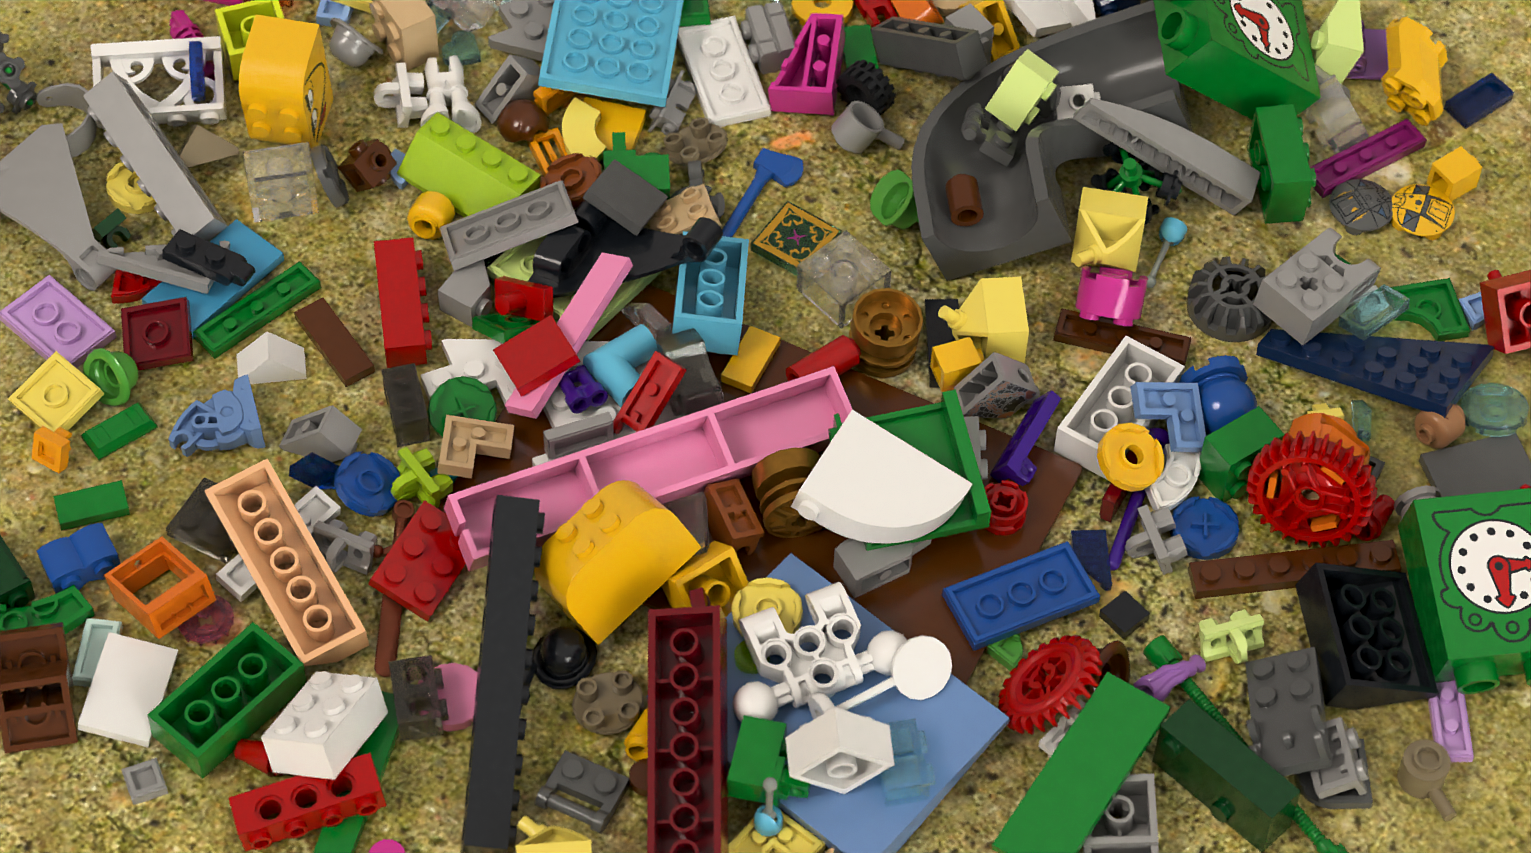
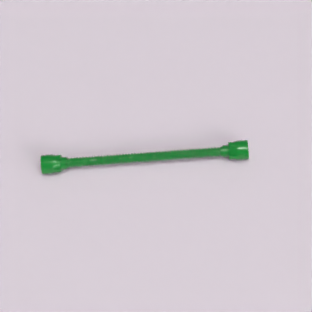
[1143,635,1349,853]

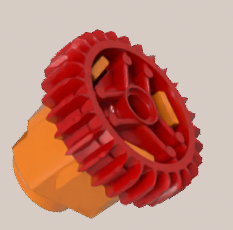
[1246,413,1378,548]

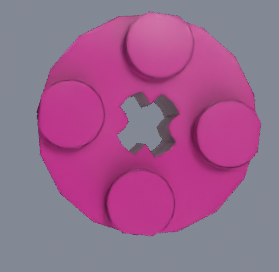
[1075,265,1148,326]

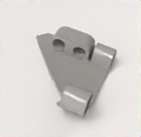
[0,123,116,291]

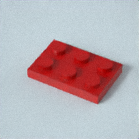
[368,500,466,622]

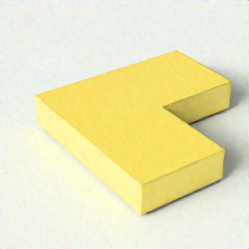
[728,811,825,853]

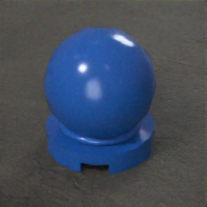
[1179,355,1257,436]

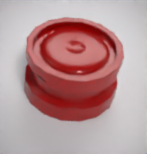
[984,480,1028,536]

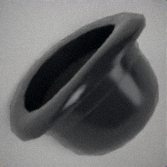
[532,626,598,689]

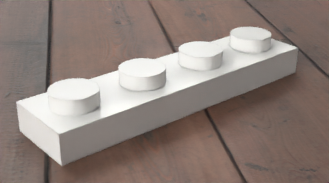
[216,486,341,602]

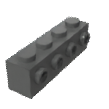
[871,16,987,81]

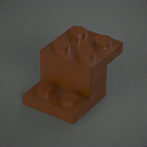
[0,622,78,753]

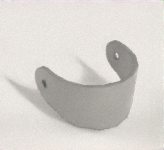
[36,83,97,158]

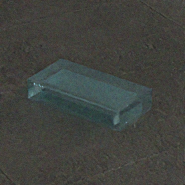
[1339,284,1409,341]

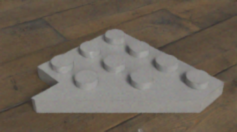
[488,0,554,61]

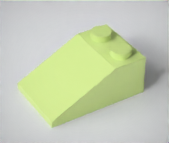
[1310,0,1364,84]

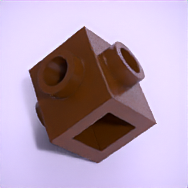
[337,139,398,192]

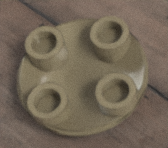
[664,117,728,166]
[573,670,644,735]

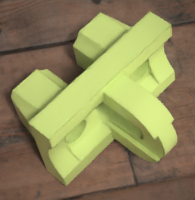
[1199,610,1264,664]

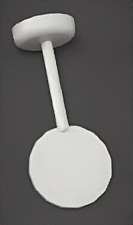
[808,635,952,719]

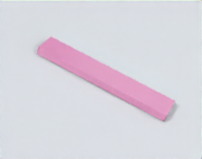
[505,253,633,419]

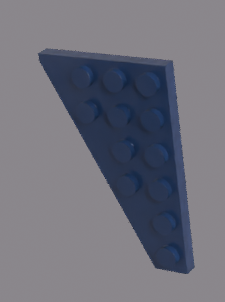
[1256,329,1494,418]

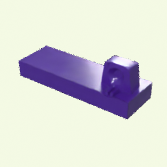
[989,390,1062,486]

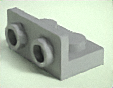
[1310,717,1369,799]

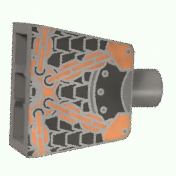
[954,352,1040,419]

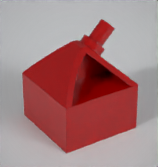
[1479,270,1531,354]

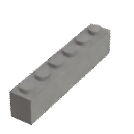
[83,71,228,241]

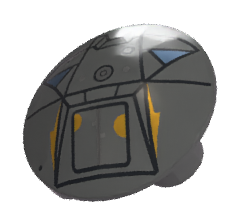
[1329,179,1393,235]

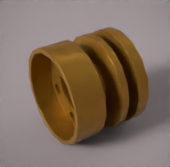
[848,288,923,378]
[752,448,823,538]

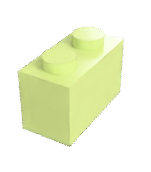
[985,49,1059,131]

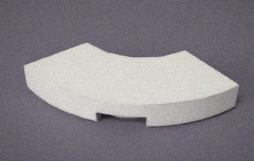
[1145,444,1201,511]

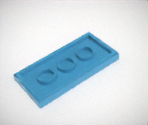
[142,219,284,339]

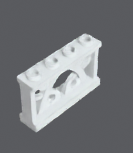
[91,36,227,130]

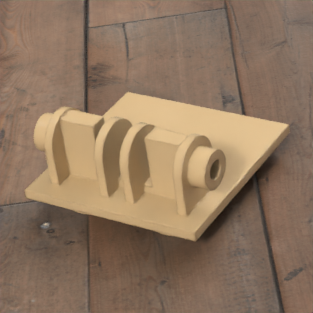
[649,183,722,235]

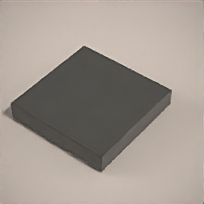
[583,159,668,236]

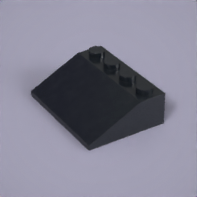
[1295,563,1439,709]

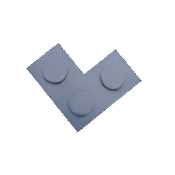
[1130,382,1206,452]

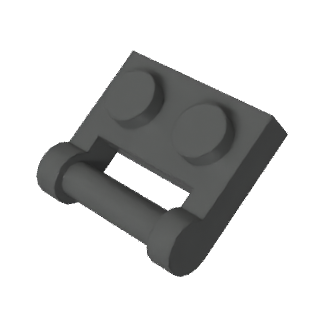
[535,750,630,834]

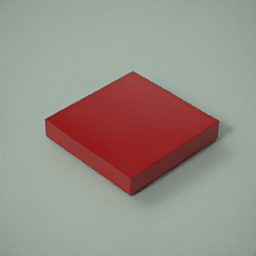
[493,315,581,397]

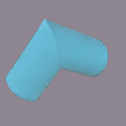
[583,324,658,407]

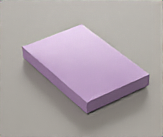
[0,275,116,368]

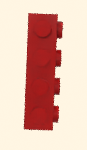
[374,237,433,368]

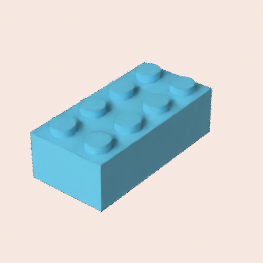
[670,231,749,355]

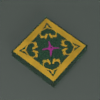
[751,201,842,280]

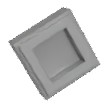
[121,758,168,805]

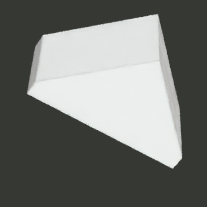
[237,332,307,384]

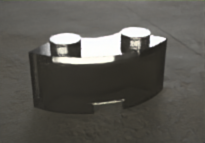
[653,328,724,417]

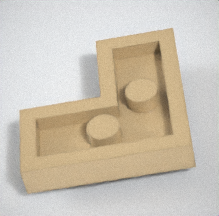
[437,415,514,478]

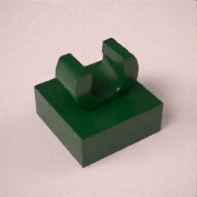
[92,208,131,249]

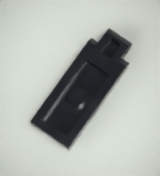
[163,229,255,286]

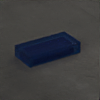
[1444,73,1514,129]

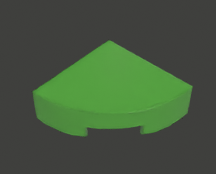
[987,634,1023,671]

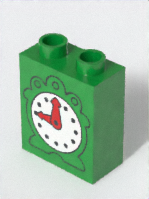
[1153,0,1321,120]
[1398,488,1531,694]

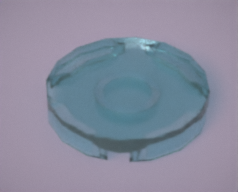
[1460,383,1529,437]

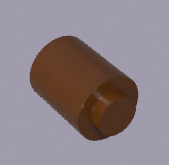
[945,174,984,226]

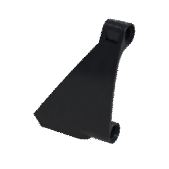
[528,199,723,298]

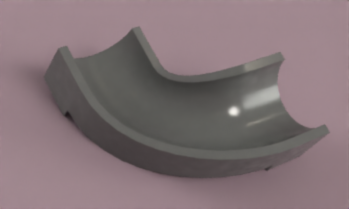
[911,0,1193,281]

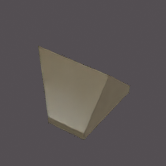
[178,124,240,168]

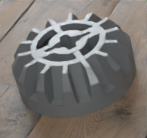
[1186,257,1273,342]

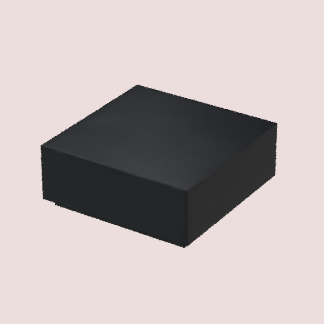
[1099,591,1150,639]

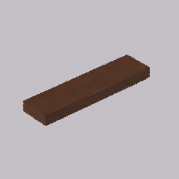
[1053,308,1192,369]

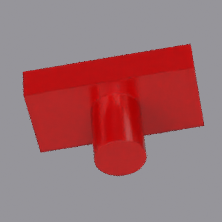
[495,276,553,321]

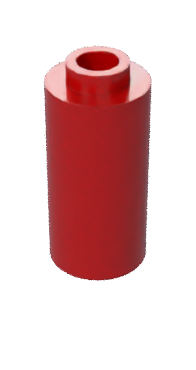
[785,335,861,381]

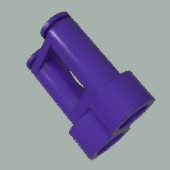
[558,365,608,414]

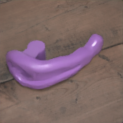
[1133,654,1206,702]

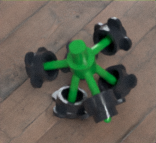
[1091,142,1182,225]

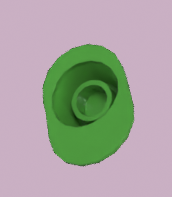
[870,170,919,230]

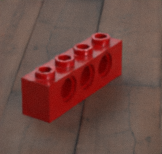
[228,753,387,852]

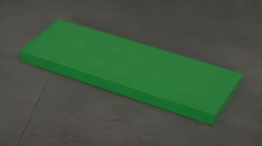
[992,672,1171,853]

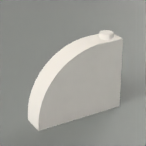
[791,410,972,544]

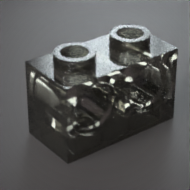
[381,363,431,448]
[389,655,449,742]

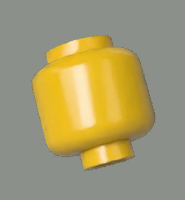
[407,191,455,240]

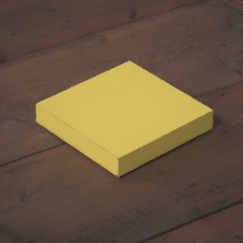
[8,351,104,432]

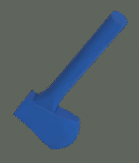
[722,148,803,237]

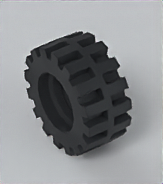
[836,60,896,116]

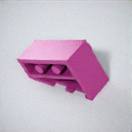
[768,13,845,115]

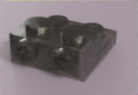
[166,477,238,564]

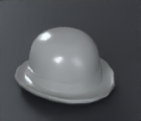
[329,18,383,67]

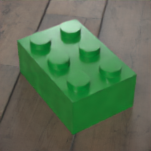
[1247,104,1316,224]

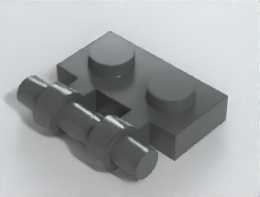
[961,103,1020,167]

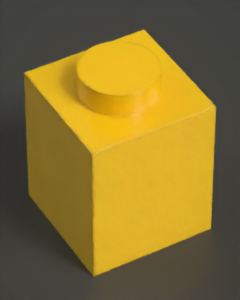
[1426,146,1483,201]
[930,337,985,392]

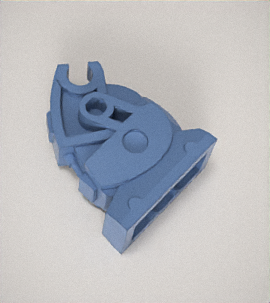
[168,374,266,457]

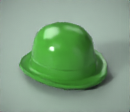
[83,348,139,407]

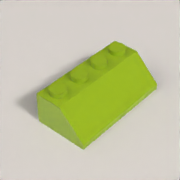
[397,112,541,217]

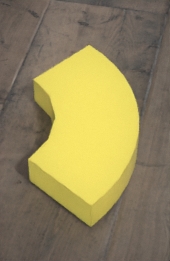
[562,97,607,162]

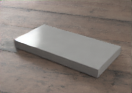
[440,180,578,271]

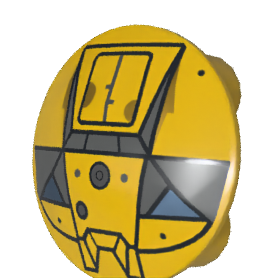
[1391,184,1455,240]

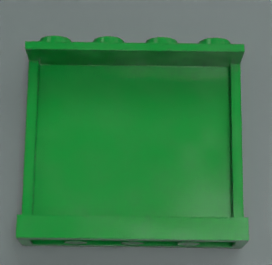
[828,389,991,551]

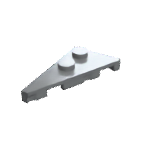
[97,241,230,294]

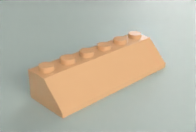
[204,458,369,667]

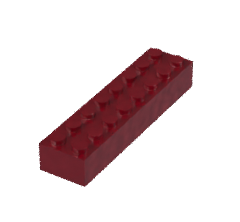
[647,605,728,853]

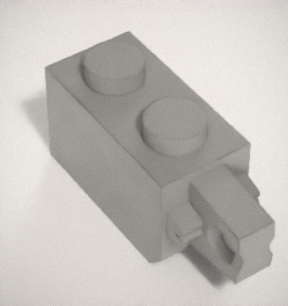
[833,539,931,598]

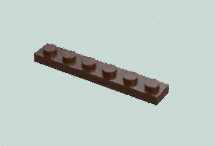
[1188,540,1402,599]

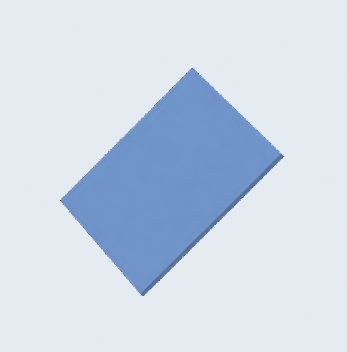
[646,553,1010,853]

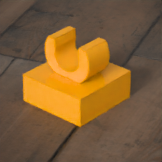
[32,426,72,474]

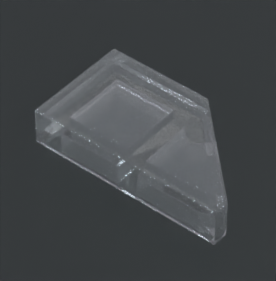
[622,303,671,342]

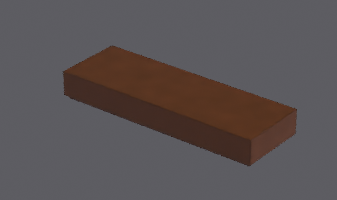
[294,298,375,387]

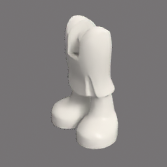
[420,56,482,134]

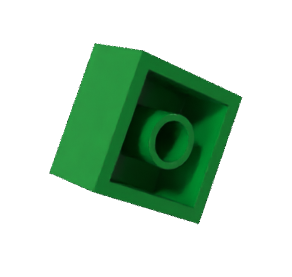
[1198,406,1285,502]

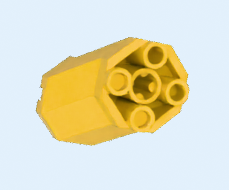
[1381,16,1448,126]

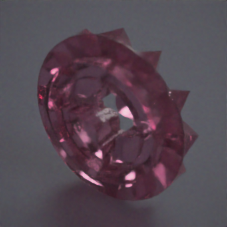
[178,595,234,647]

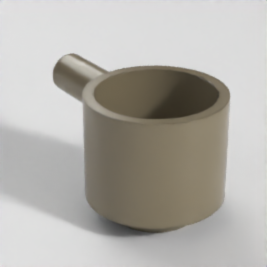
[1397,740,1457,821]

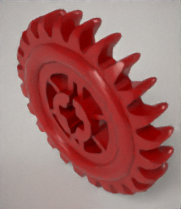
[998,635,1103,735]

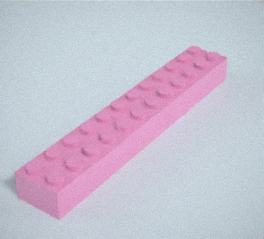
[444,366,853,572]

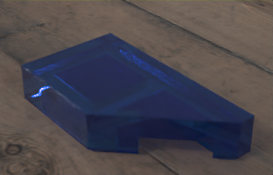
[189,41,206,101]
[289,452,339,489]
[1070,530,1112,591]

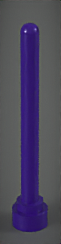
[1106,428,1170,571]

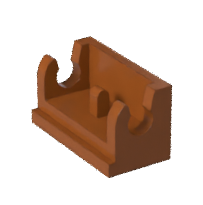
[699,478,765,555]

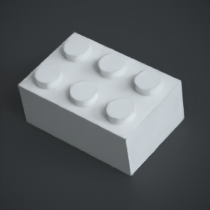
[261,671,388,780]

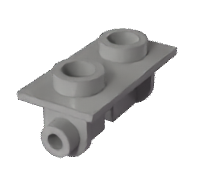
[648,69,696,135]

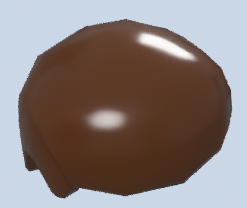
[497,99,550,143]

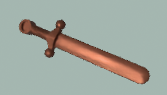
[373,500,414,677]

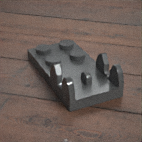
[1245,647,1332,777]

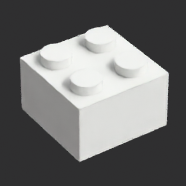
[785,707,894,794]

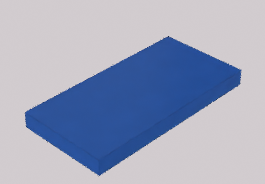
[942,541,1100,651]

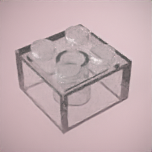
[243,142,319,222]
[796,230,892,329]

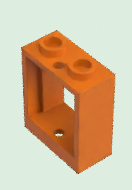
[104,536,217,639]

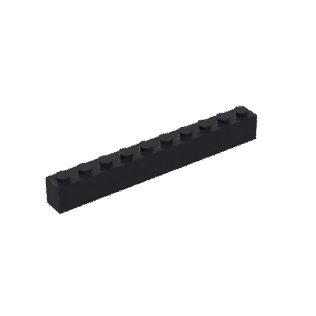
[460,495,545,853]

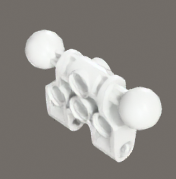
[732,582,907,722]

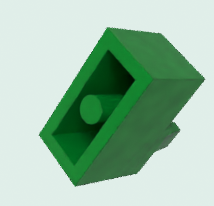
[603,132,670,200]
[727,715,811,806]

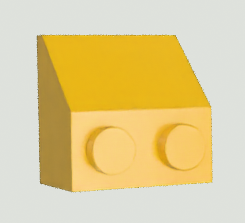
[662,540,749,617]

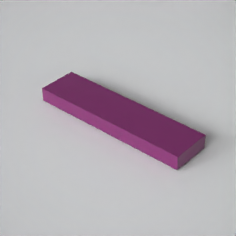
[1310,119,1427,198]

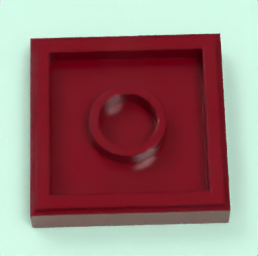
[121,297,194,371]

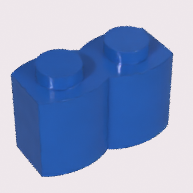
[37,523,121,594]

